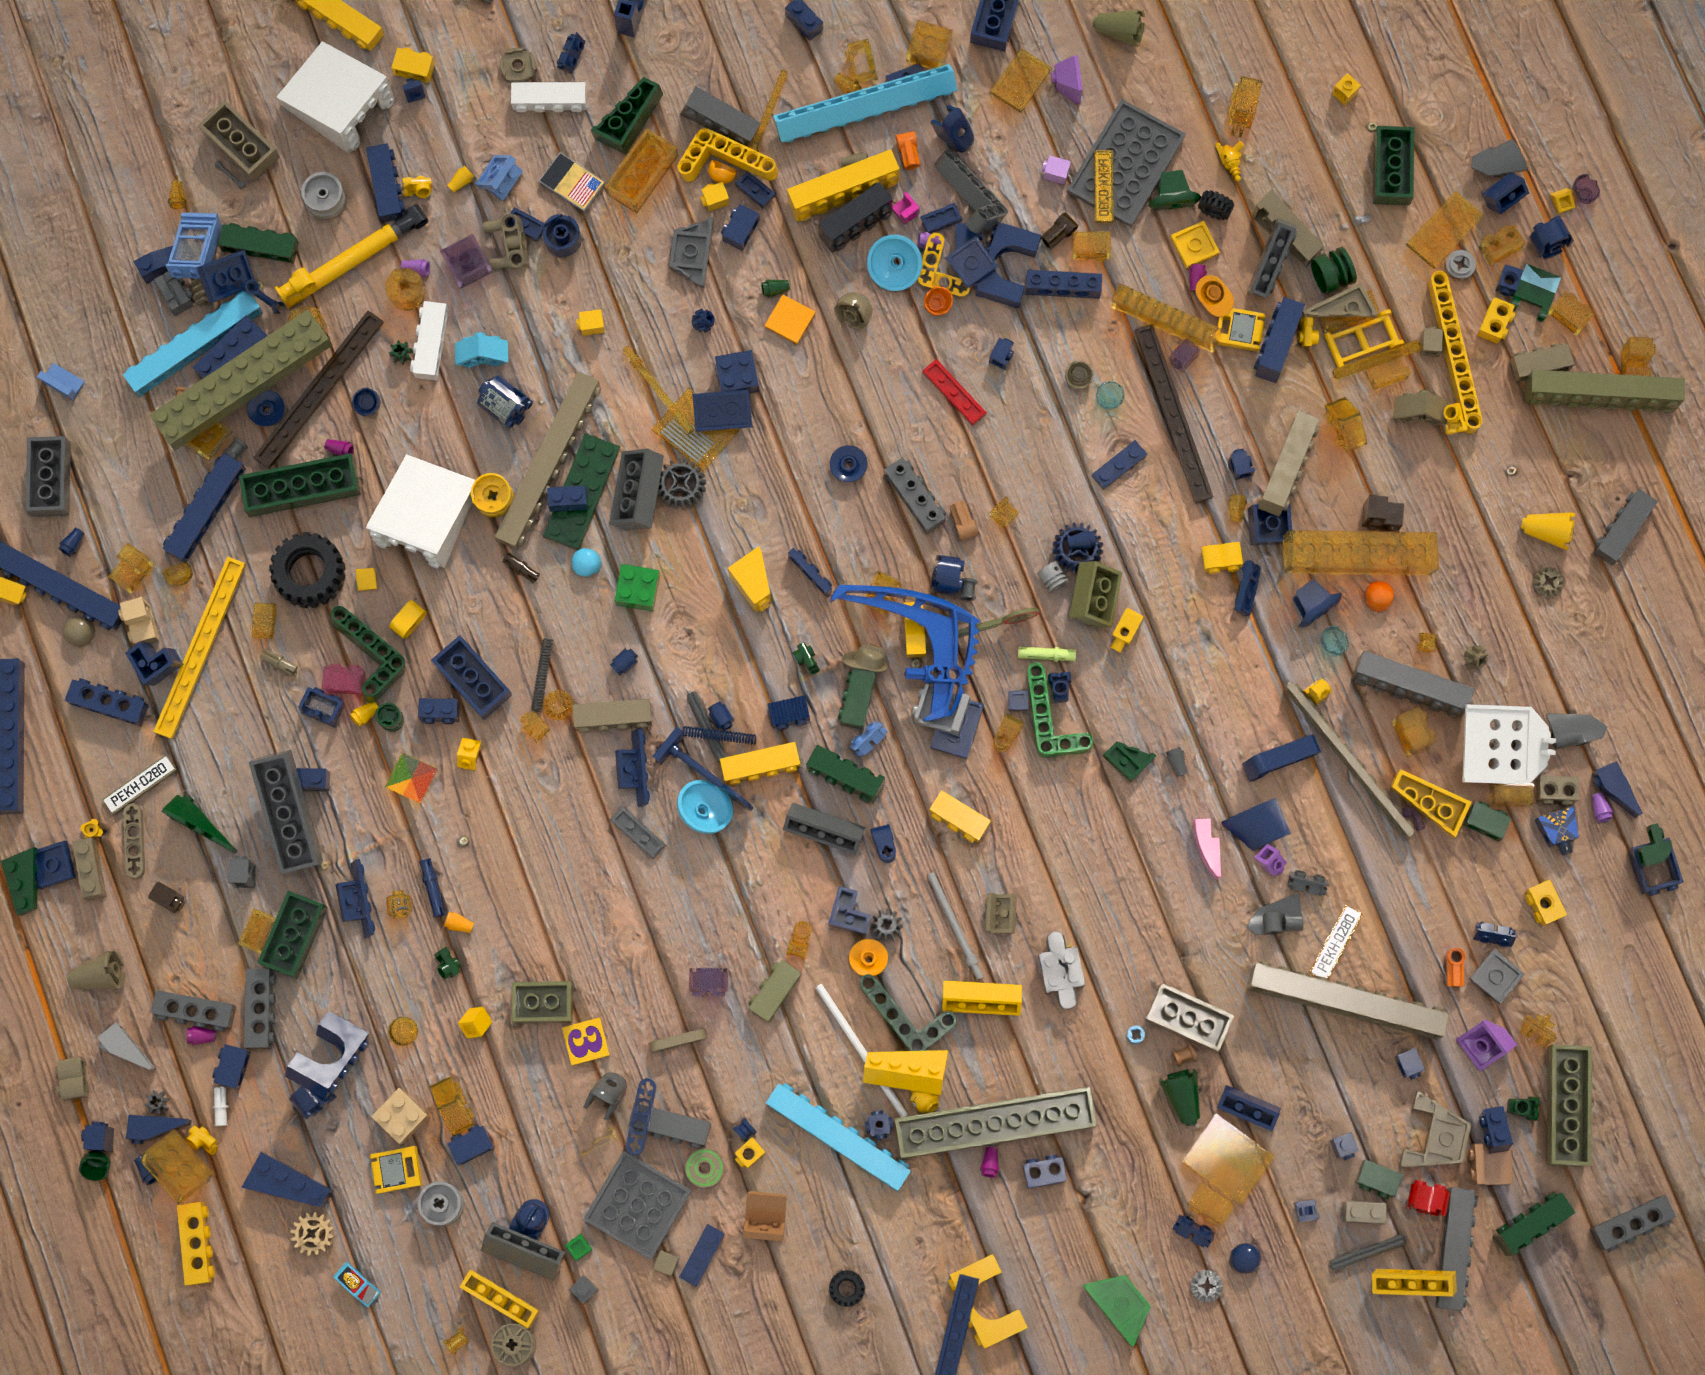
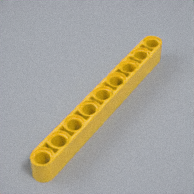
[1428,271,1482,434]

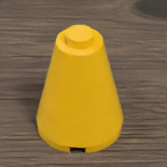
[1521,512,1576,550]

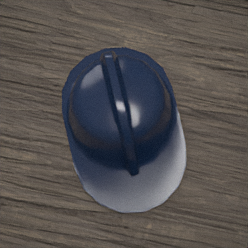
[509,1199,549,1240]

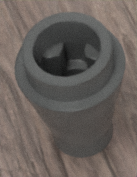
[1166,747,1188,777]

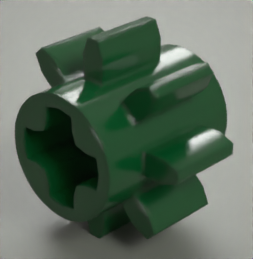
[389,340,413,365]

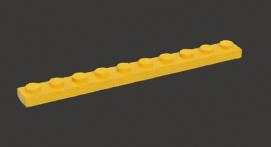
[153,557,246,740]

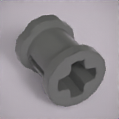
[223,437,248,460]
[959,578,977,601]

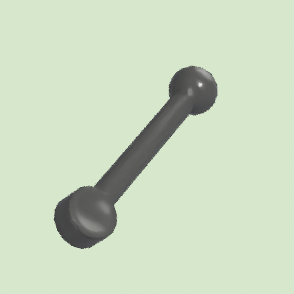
[215,161,245,189]

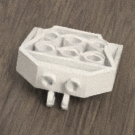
[1462,704,1556,784]

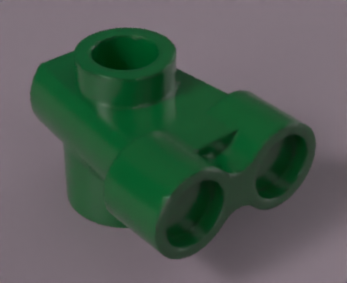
[792,642,820,675]
[434,947,461,979]
[1507,1096,1539,1121]

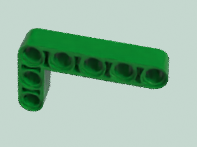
[1027,662,1093,758]

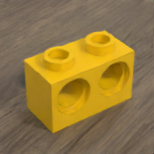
[1477,297,1515,344]

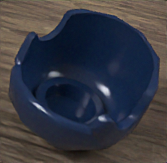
[352,388,381,416]
[1230,1243,1262,1273]

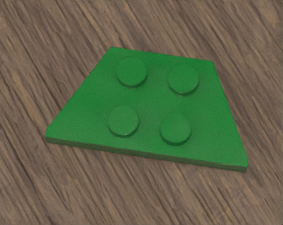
[1083,1275,1151,1347]

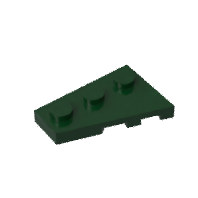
[1,847,37,916]

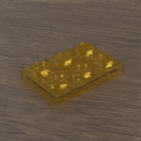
[990,48,1052,113]

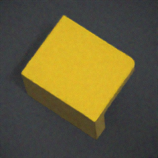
[458,1007,492,1038]

